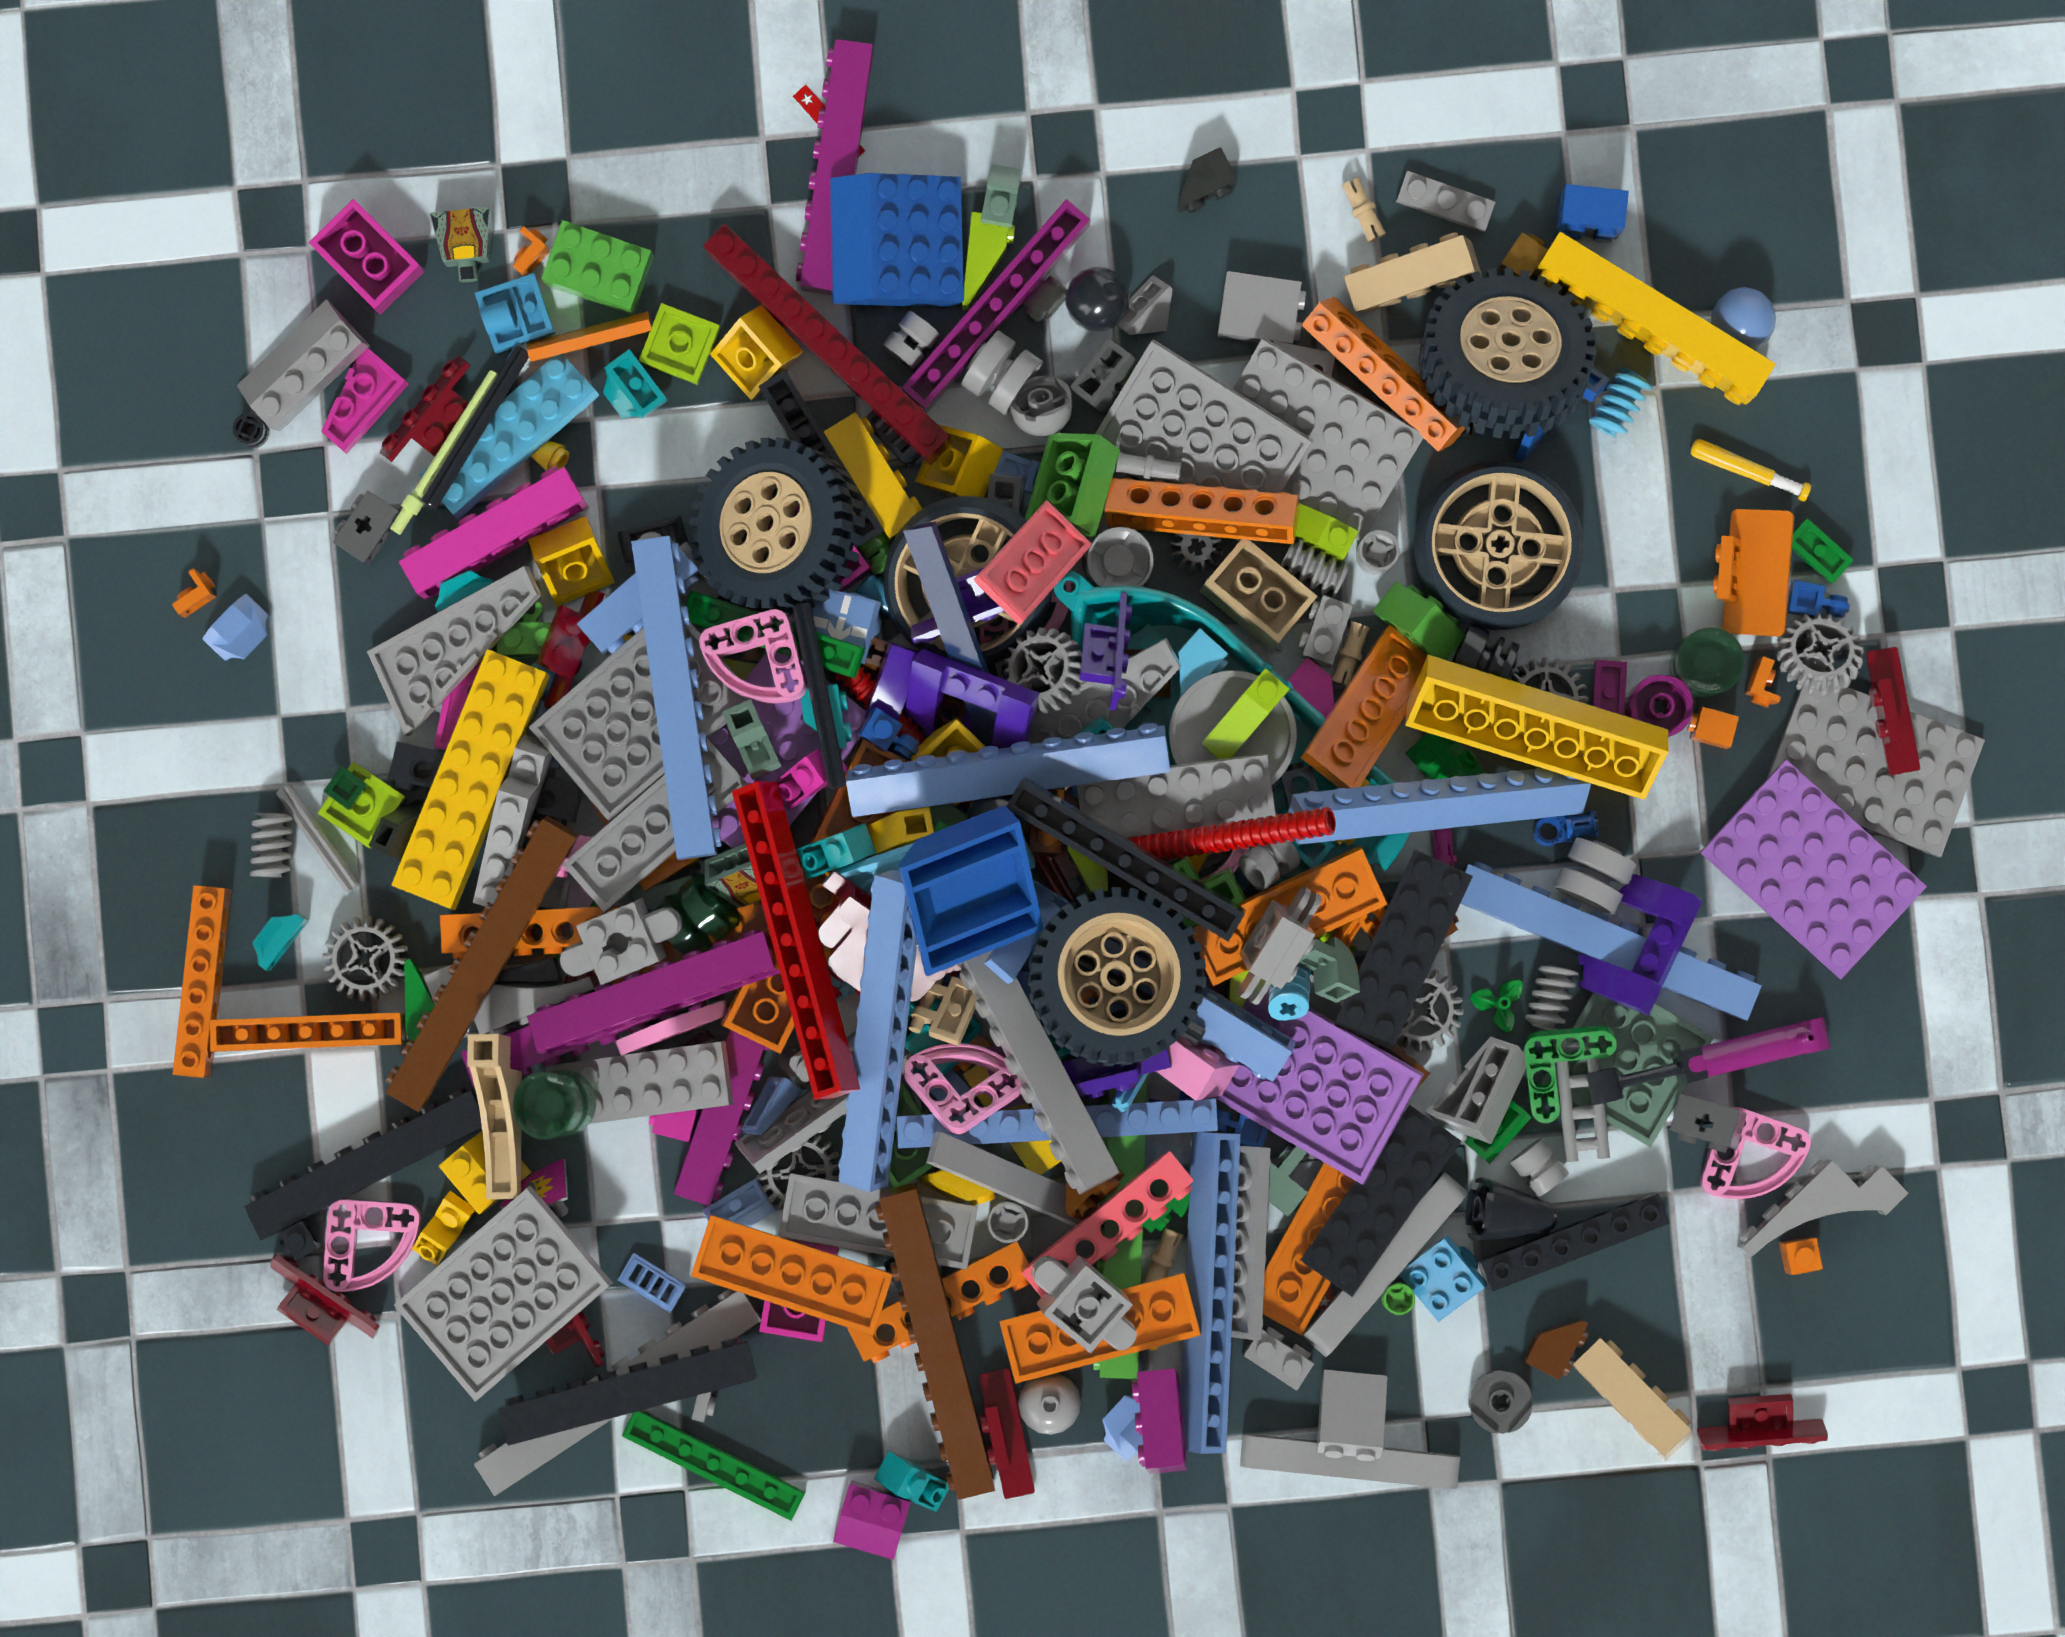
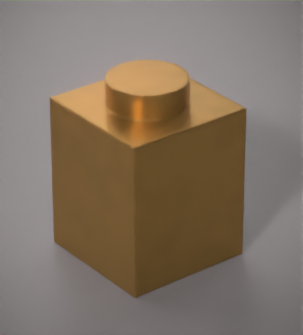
[1498,233,1548,278]

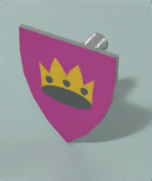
[499,1158,568,1217]

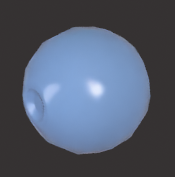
[1710,287,1776,350]

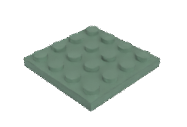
[1540,993,1714,1147]

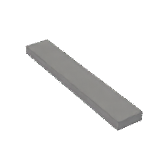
[926,1132,1082,1226]

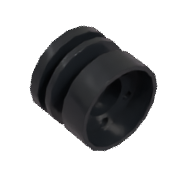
[1452,623,1520,680]

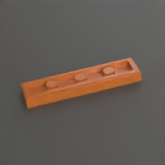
[527,311,652,362]

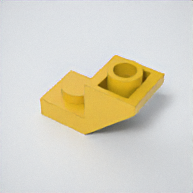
[412,1191,475,1266]

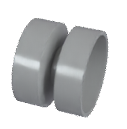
[961,331,1043,416]
[1082,527,1153,587]
[1554,837,1637,914]

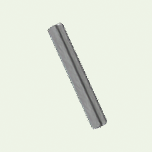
[276,784,360,892]

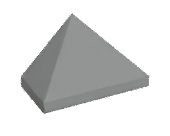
[1116,275,1173,335]

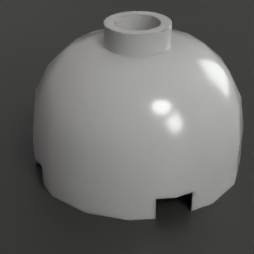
[1010,376,1072,436]
[1018,1372,1081,1435]

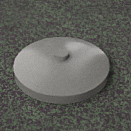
[1169,671,1297,785]

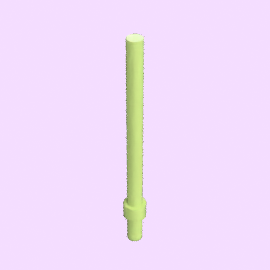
[390,370,497,535]

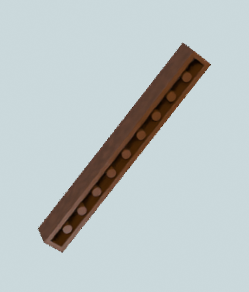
[385,816,580,1112]
[875,1182,995,1500]

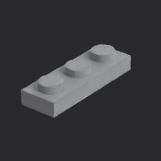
[1396,171,1495,233]

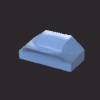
[202,594,270,661]
[1102,1395,1143,1462]

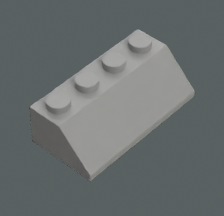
[237,299,370,431]

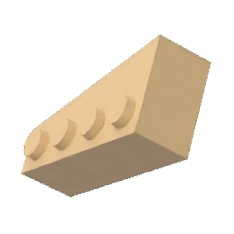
[1344,232,1483,315]
[1573,1338,1693,1462]

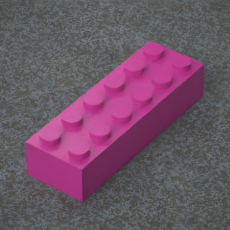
[398,466,589,600]

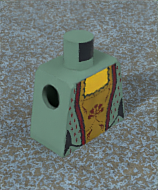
[430,207,494,282]
[704,843,762,908]

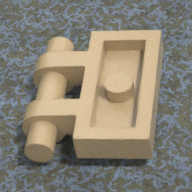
[909,976,976,1046]

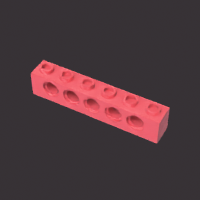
[1021,1149,1194,1298]

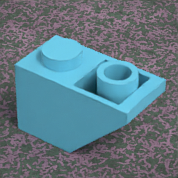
[1178,628,1228,697]

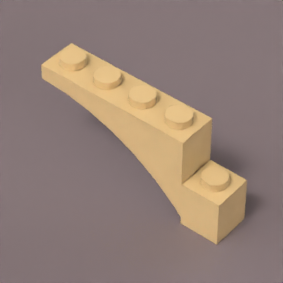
[467,1034,522,1200]

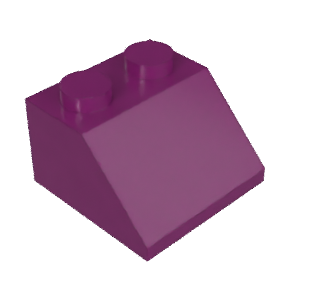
[833,1480,911,1560]

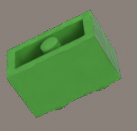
[497,602,552,658]

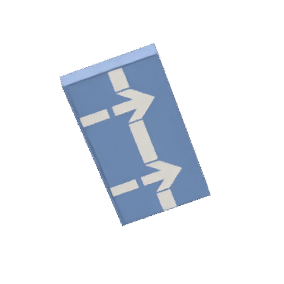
[757,589,881,664]

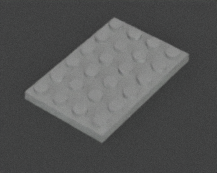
[1233,337,1423,542]
[1095,339,1313,542]
[529,622,753,822]
[1767,686,1985,858]
[394,1186,613,1402]

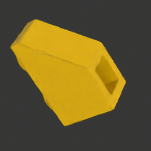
[866,807,934,857]

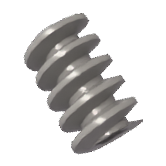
[1280,539,1348,599]
[250,813,293,878]
[1524,965,1579,1031]

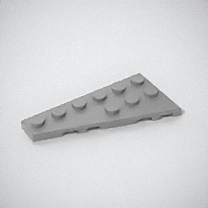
[367,566,541,736]
[1028,638,1182,791]

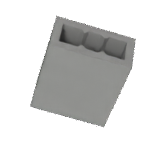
[1217,271,1306,344]
[1317,1370,1387,1461]

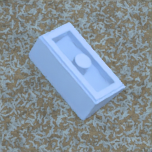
[703,1177,776,1227]

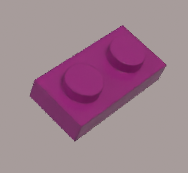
[1592,660,1627,716]

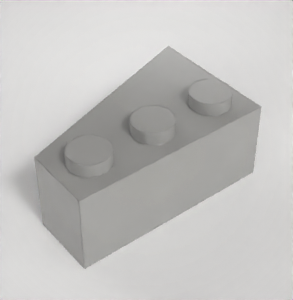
[1425,1037,1526,1144]

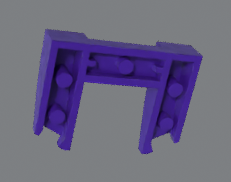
[864,642,1007,738]
[906,649,1040,749]
[1578,874,1702,1016]

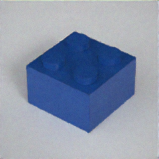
[1555,184,1629,243]

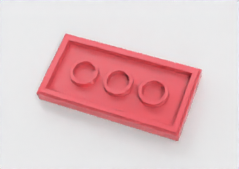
[973,500,1092,625]

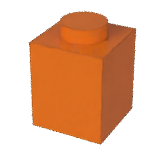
[1687,707,1739,749]
[1779,1236,1823,1275]

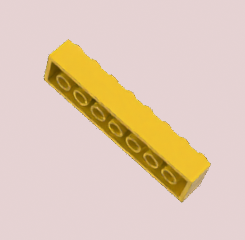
[1533,232,1776,405]
[391,649,550,910]
[1405,655,1669,800]

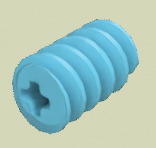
[1589,367,1652,438]
[1268,964,1311,1021]

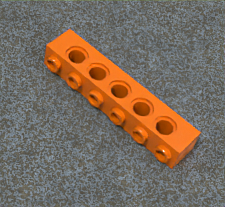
[1301,296,1465,452]
[1105,478,1299,544]
[172,885,232,1078]
[440,905,623,959]
[210,1013,407,1052]
[847,1241,1030,1364]

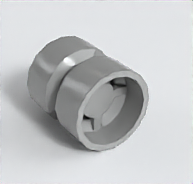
[882,311,941,370]
[1356,530,1400,575]
[1239,840,1300,891]
[1509,1138,1569,1198]
[987,1200,1029,1243]

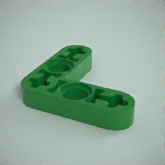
[1524,1026,1617,1123]

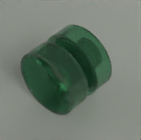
[1670,627,1745,698]
[655,873,740,955]
[513,1069,596,1139]

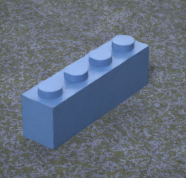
[577,541,699,655]

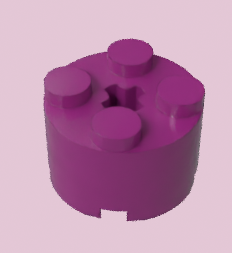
[1625,675,1693,738]

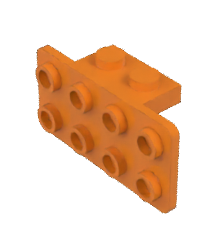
[1713,509,1794,637]

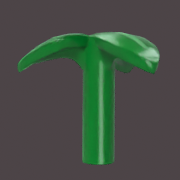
[1470,979,1523,1033]

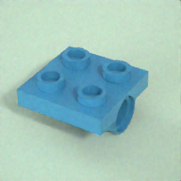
[475,273,555,354]
[1399,1234,1488,1322]

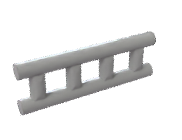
[1553,1036,1610,1162]

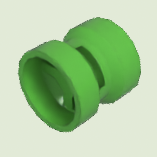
[859,534,890,577]
[1381,1282,1415,1315]

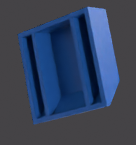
[830,173,964,308]
[898,805,1044,976]

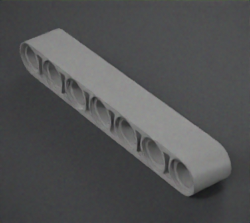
[1302,1171,1468,1357]
[1240,1434,1461,1489]

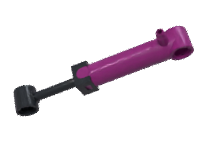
[1586,1017,1831,1105]

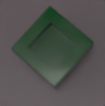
[323,766,369,810]

